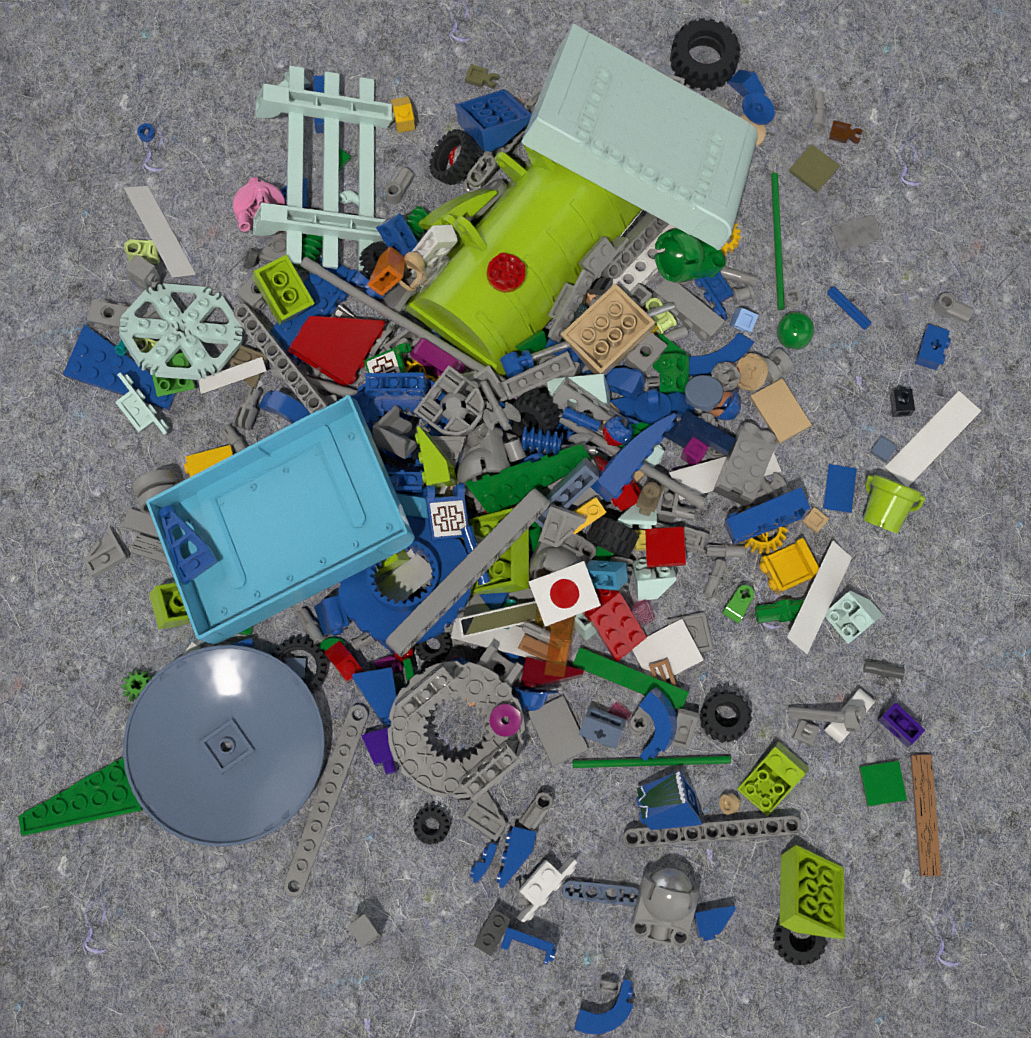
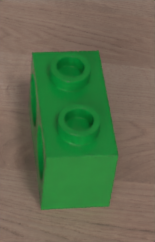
[660,353,689,394]

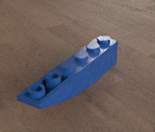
[591,413,677,502]

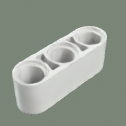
[824,688,875,744]

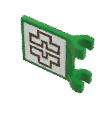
[364,343,419,373]

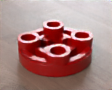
[486,252,526,293]

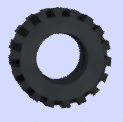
[510,390,560,438]
[586,516,639,558]
[700,690,752,743]
[773,921,828,965]

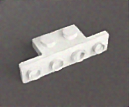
[517,857,577,923]

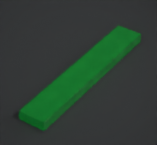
[572,648,689,709]

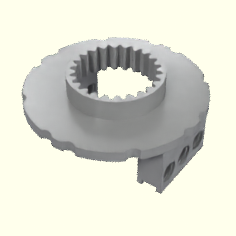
[388,661,525,801]

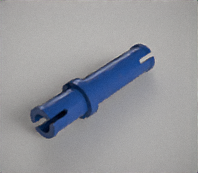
[460,525,491,585]

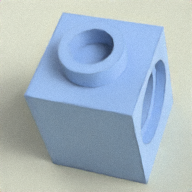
[729,308,758,332]

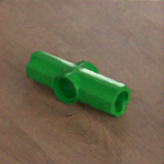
[755,599,805,624]

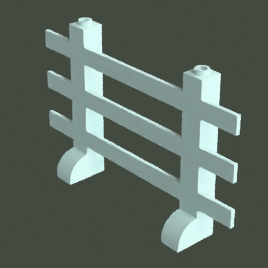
[253,66,394,273]

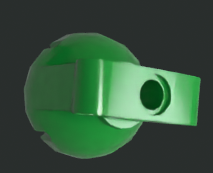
[654,228,726,283]

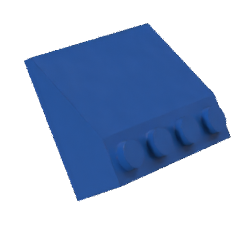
[455,89,532,152]

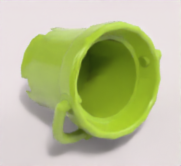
[863,474,925,534]

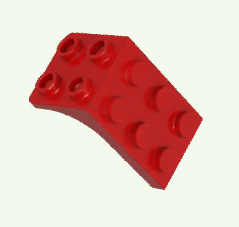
[582,588,647,662]

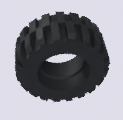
[670,18,740,91]

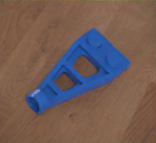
[158,505,218,584]

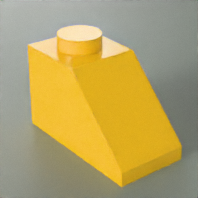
[391,97,415,133]

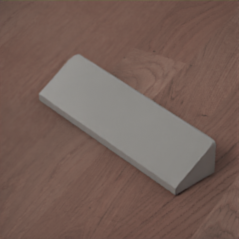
[498,351,576,400]

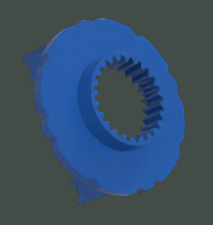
[351,372,465,494]
[338,515,472,654]

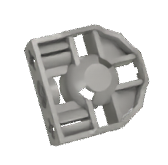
[413,365,486,437]

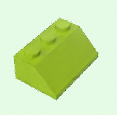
[252,254,315,325]

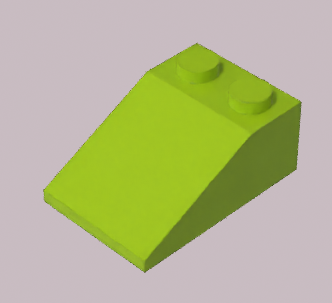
[149,583,191,630]

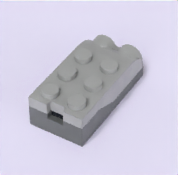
[713,422,776,508]

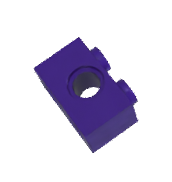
[878,703,925,747]

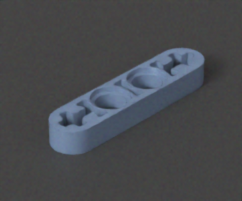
[562,881,639,906]

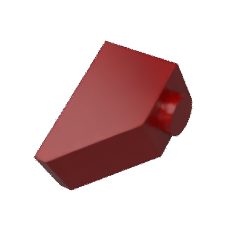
[324,641,363,683]

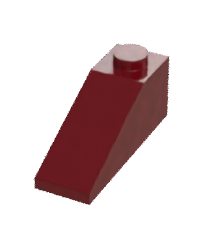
[521,657,584,689]

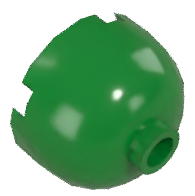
[777,312,814,350]

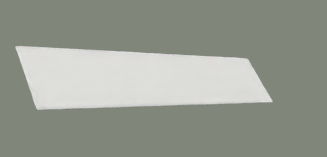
[197,357,266,394]

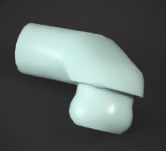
[338,190,359,206]

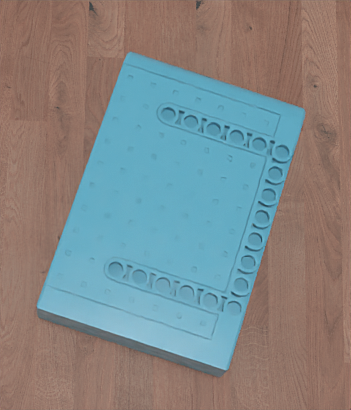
[146,395,415,645]

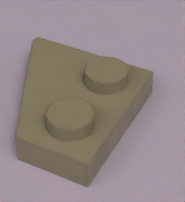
[228,345,268,389]

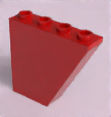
[287,316,386,387]

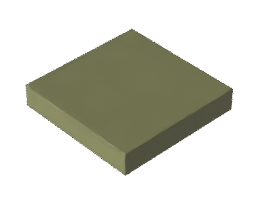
[789,144,840,193]

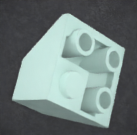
[616,504,657,529]
[632,559,676,601]
[825,591,883,644]

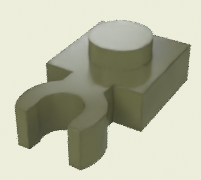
[465,64,498,89]

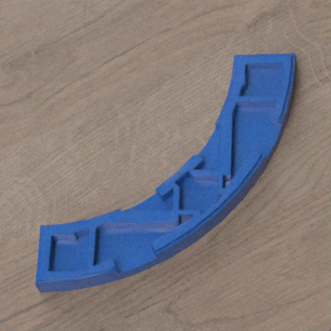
[689,333,754,376]

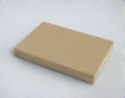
[750,379,812,444]

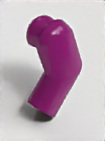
[374,656,403,673]

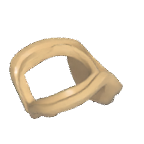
[396,252,425,291]

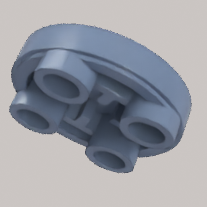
[685,375,723,412]

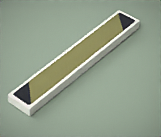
[455,601,542,638]

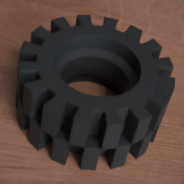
[359,242,388,276]
[415,632,450,664]
[413,807,450,845]

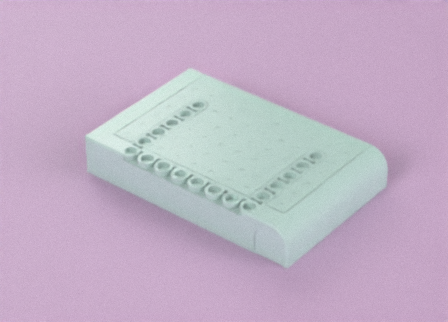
[521,24,758,250]

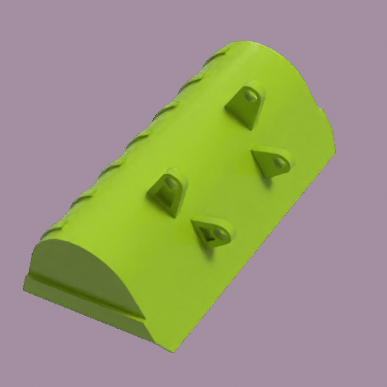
[405,144,641,377]

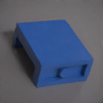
[500,927,556,965]

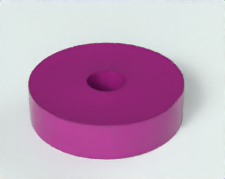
[489,704,522,737]

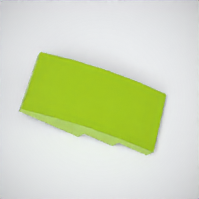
[418,189,497,230]

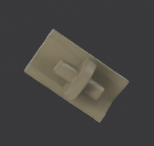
[636,481,664,516]

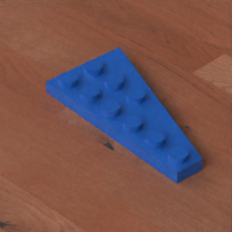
[63,324,176,411]

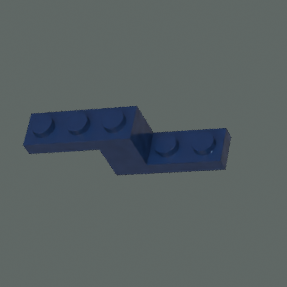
[637,411,736,456]

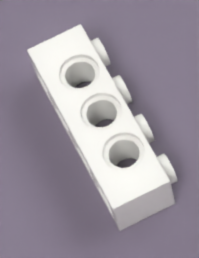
[404,225,458,279]

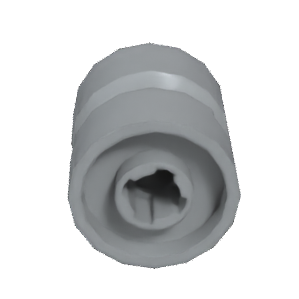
[765,349,793,384]

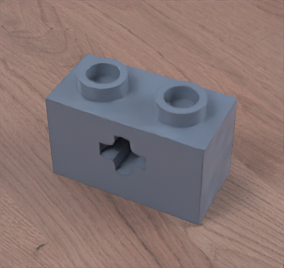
[578,706,626,749]

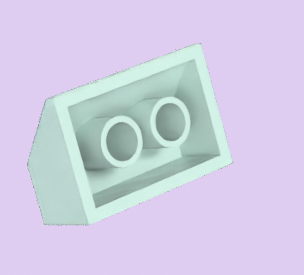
[547,374,610,413]

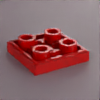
[645,527,686,568]

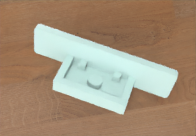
[115,372,169,436]

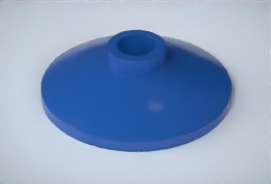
[742,92,775,125]

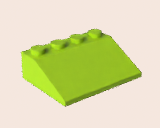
[469,508,529,595]
[780,845,845,939]

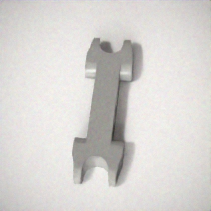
[463,89,542,193]

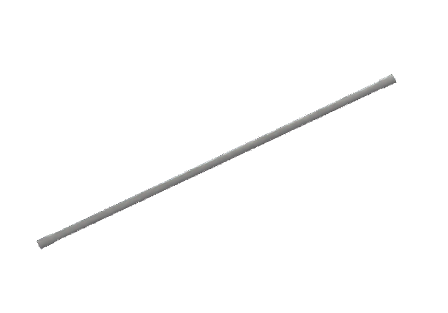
[301,257,707,509]

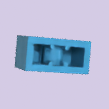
[586,560,628,590]

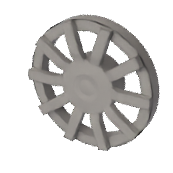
[369,326,395,357]

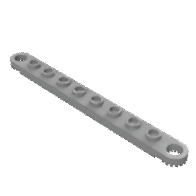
[284,705,368,897]

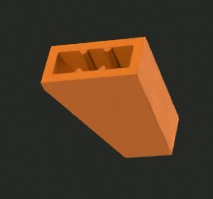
[367,246,405,296]

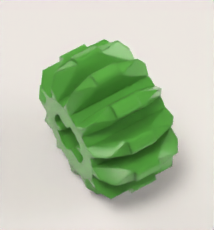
[121,669,153,702]

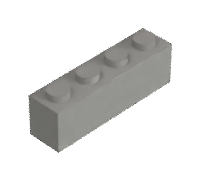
[652,279,725,343]

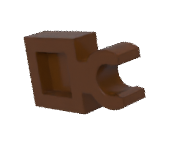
[829,120,863,144]

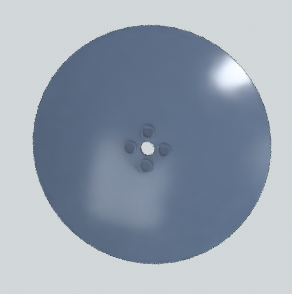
[123,645,325,847]

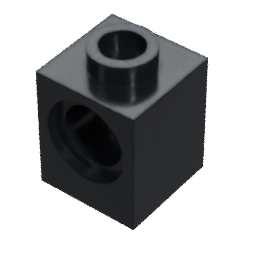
[890,387,915,417]

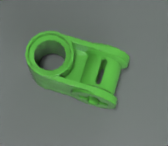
[722,585,754,624]

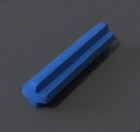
[827,286,872,330]

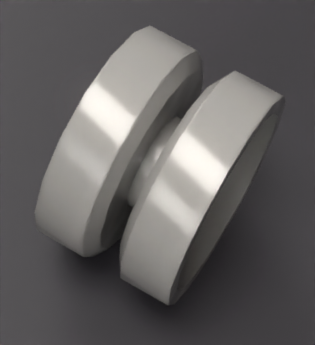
[132,470,176,514]

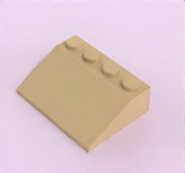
[561,283,655,376]

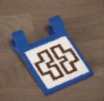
[423,483,468,540]

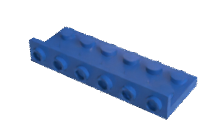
[264,258,357,365]

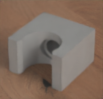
[477,645,523,689]

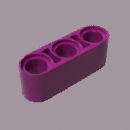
[410,338,466,376]

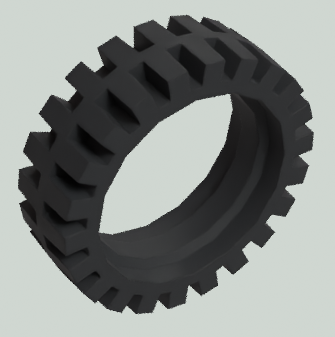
[429,129,478,185]
[272,638,327,694]

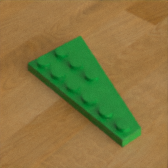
[465,444,591,514]
[18,758,143,837]

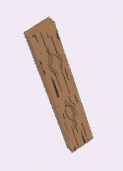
[910,755,941,876]

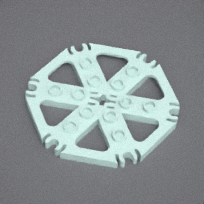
[119,283,243,380]

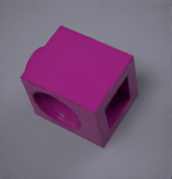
[680,437,709,466]

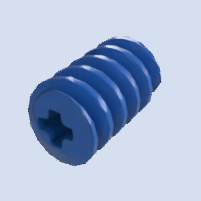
[522,426,564,456]

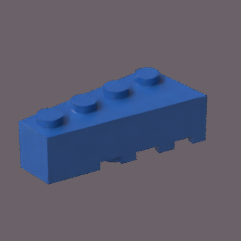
[724,487,811,545]

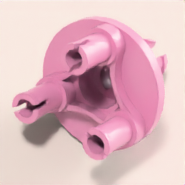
[233,177,285,233]

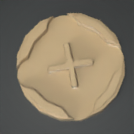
[736,353,768,391]

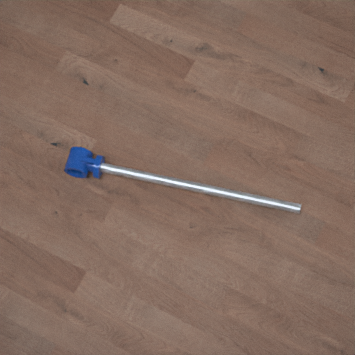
[500,302,675,378]

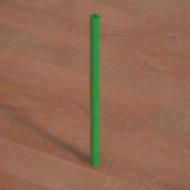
[771,173,785,311]
[572,756,731,768]

